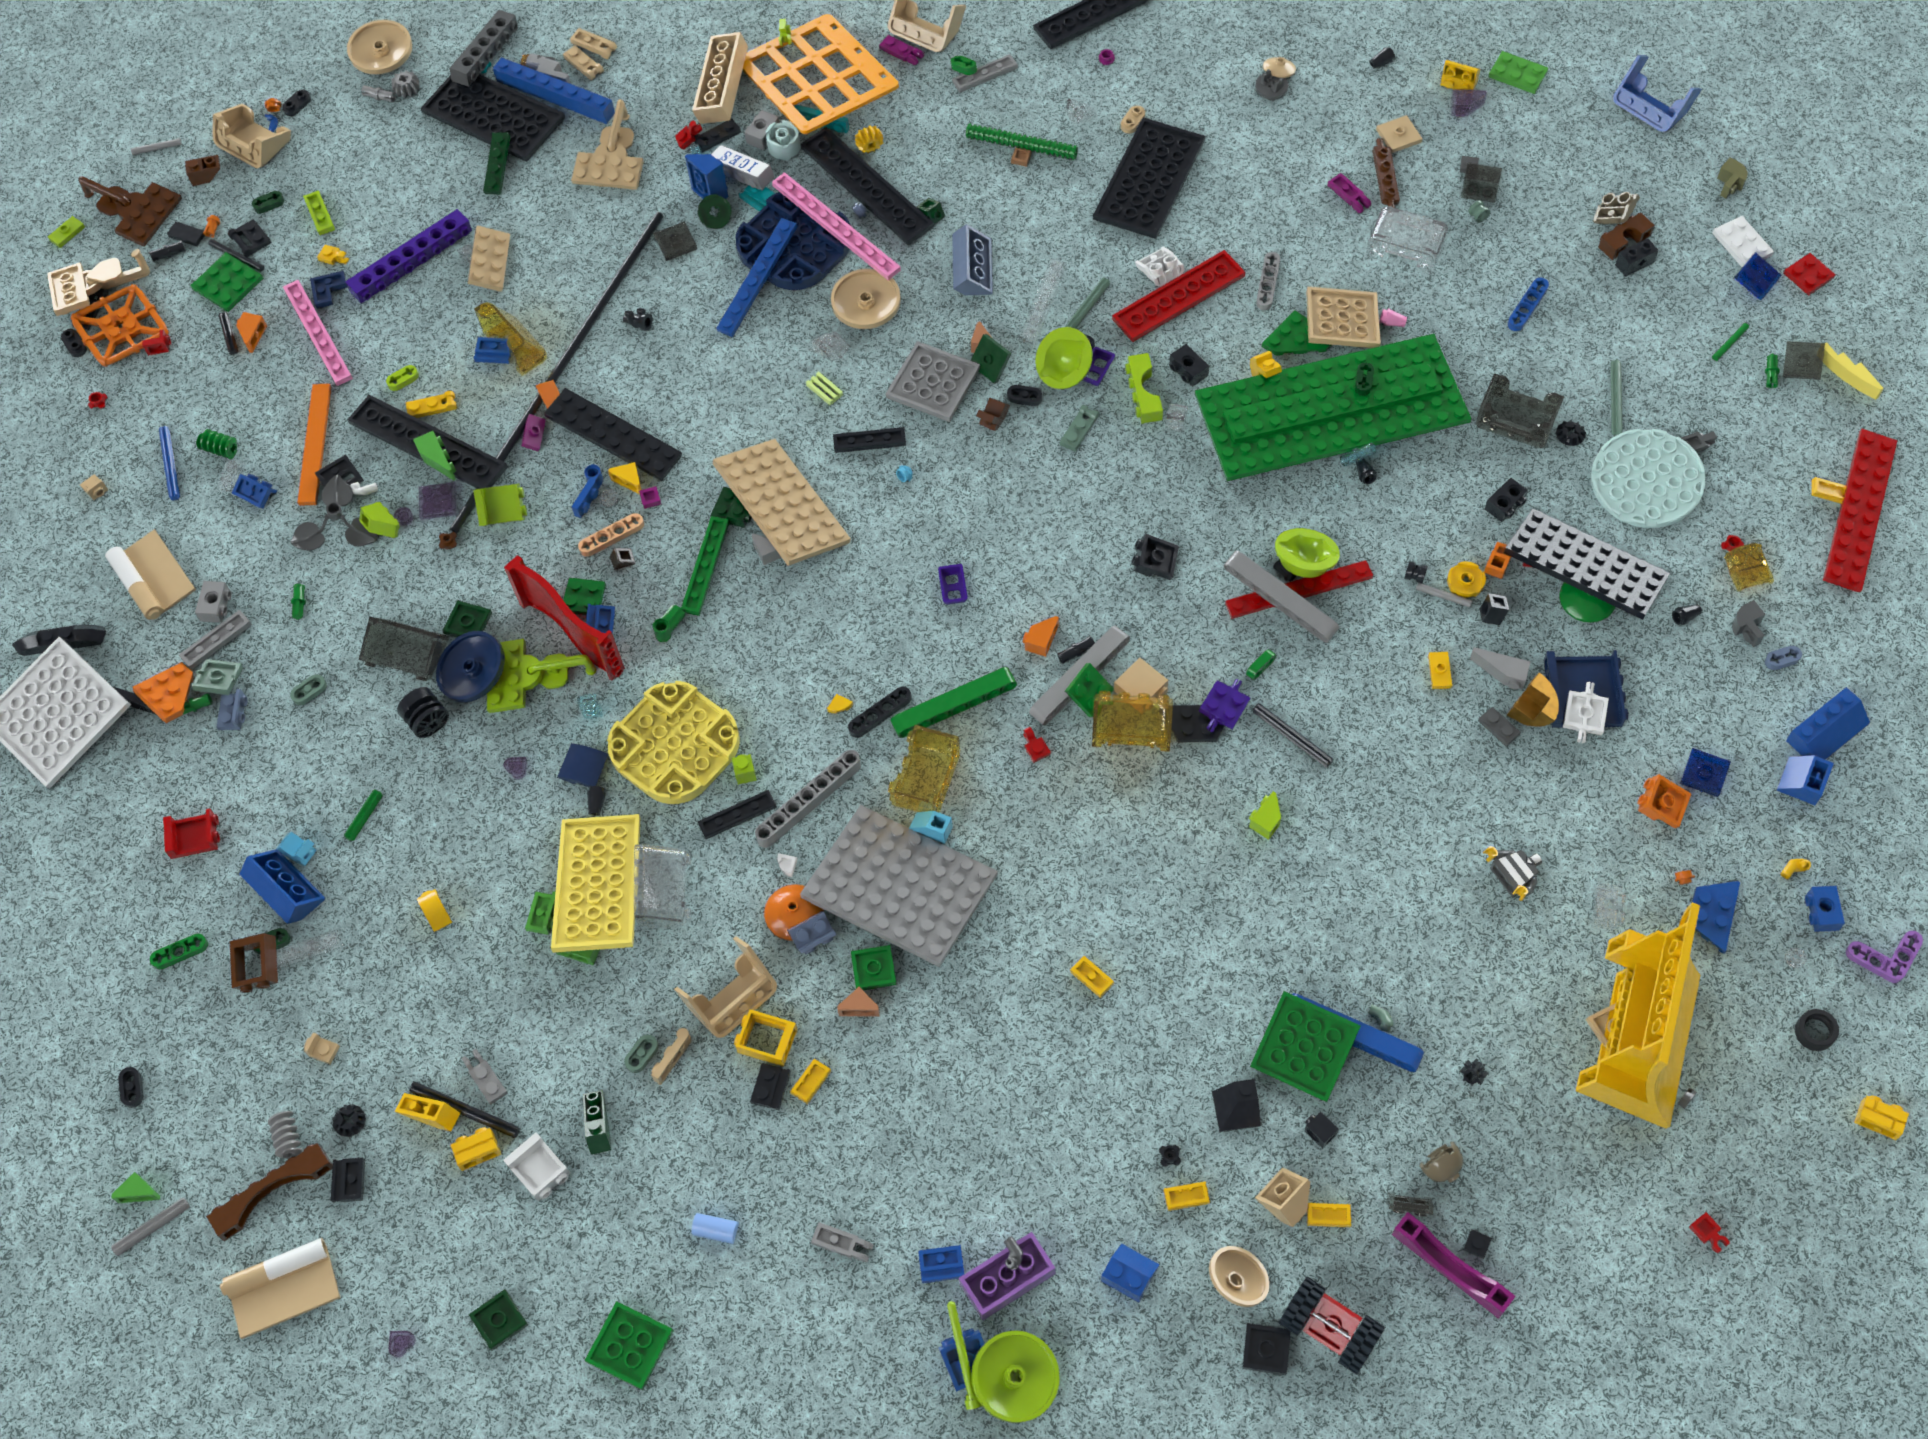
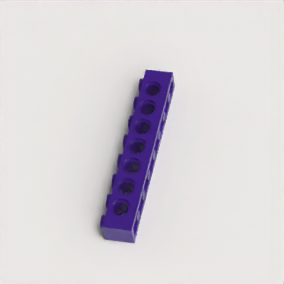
[345,209,472,303]

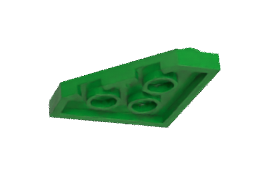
[1262,310,1332,356]

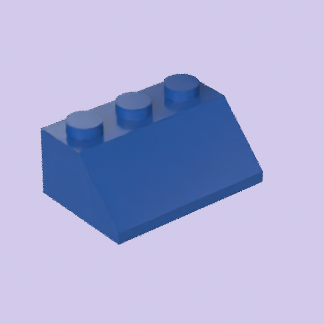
[685,154,729,208]

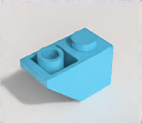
[909,811,953,844]

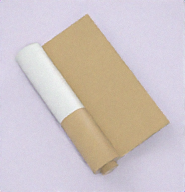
[105,529,196,620]
[220,1237,341,1339]

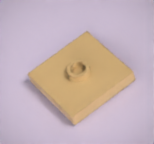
[1376,115,1422,153]

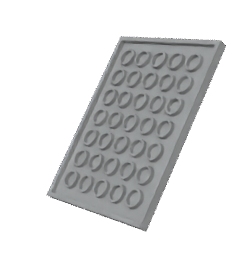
[800,805,998,967]

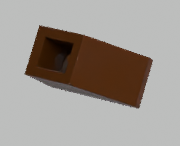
[185,154,220,186]

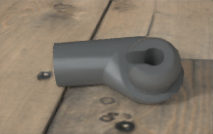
[1004,1236,1023,1270]

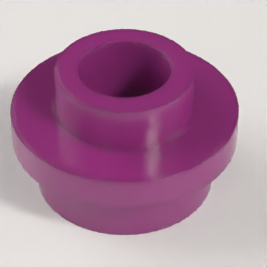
[1099,49,1115,65]

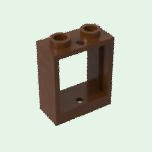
[230,933,278,993]

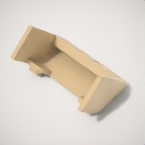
[888,0,966,52]
[674,936,777,1038]

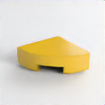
[827,694,853,714]

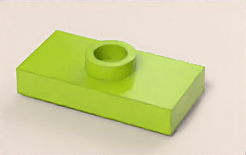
[47,216,85,248]

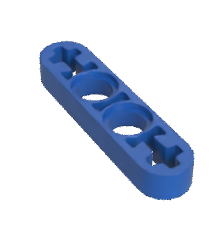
[1508,278,1549,331]

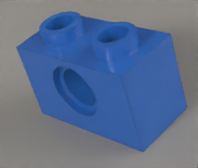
[1805,886,1845,932]

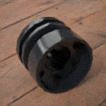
[397,687,449,738]

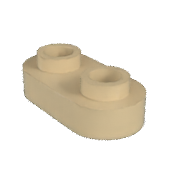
[1121,106,1145,134]

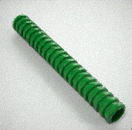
[966,123,1078,160]

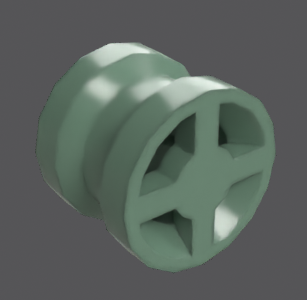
[1468,200,1491,223]

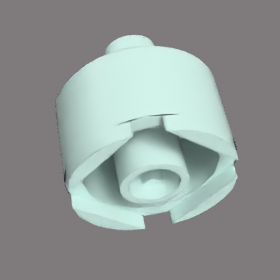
[766,120,801,161]

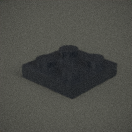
[1242,1323,1291,1375]

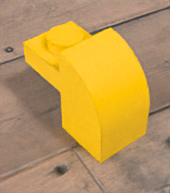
[1250,351,1282,378]
[417,889,452,932]

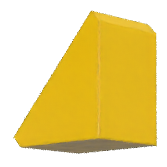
[608,462,642,494]

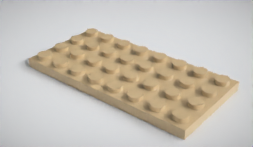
[713,439,851,566]

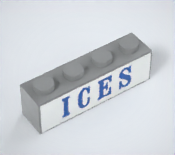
[711,145,774,190]

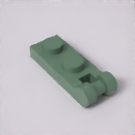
[1060,405,1099,452]

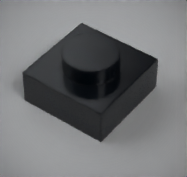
[1463,1229,1492,1259]

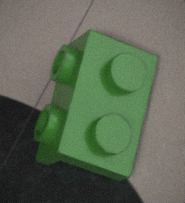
[525,891,556,935]

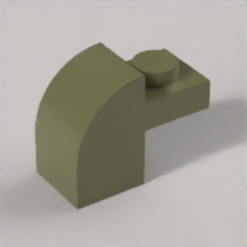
[1717,157,1748,199]

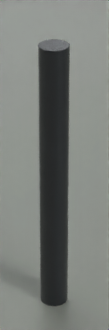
[208,239,265,272]

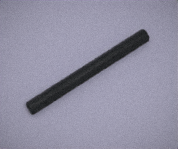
[409,1082,520,1138]

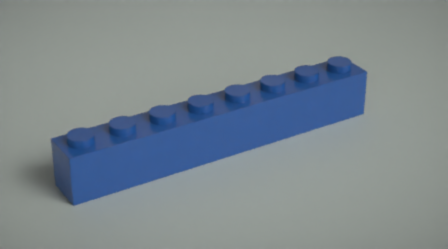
[493,57,615,124]

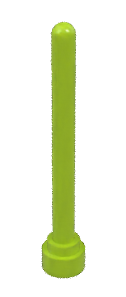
[947,1301,981,1410]

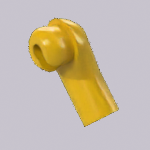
[1780,859,1811,879]

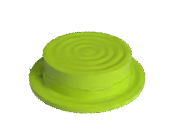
[1035,327,1093,389]
[1275,528,1340,578]

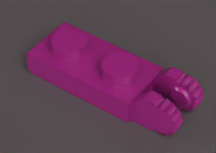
[879,35,924,66]
[1327,173,1372,214]

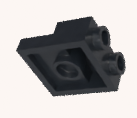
[1131,533,1179,580]

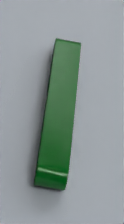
[890,667,1017,738]

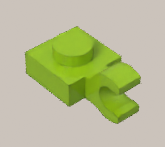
[778,18,792,46]

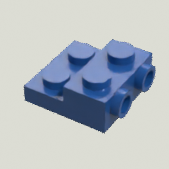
[938,1328,985,1392]

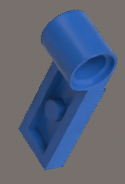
[571,464,603,518]

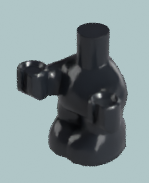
[623,308,653,331]

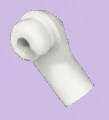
[350,482,378,495]

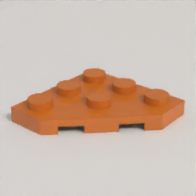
[132,662,194,723]

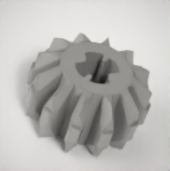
[391,70,420,99]

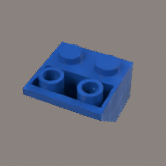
[1776,756,1834,806]

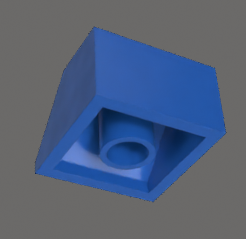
[1101,1244,1160,1303]

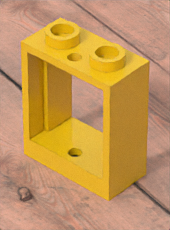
[734,1009,798,1067]

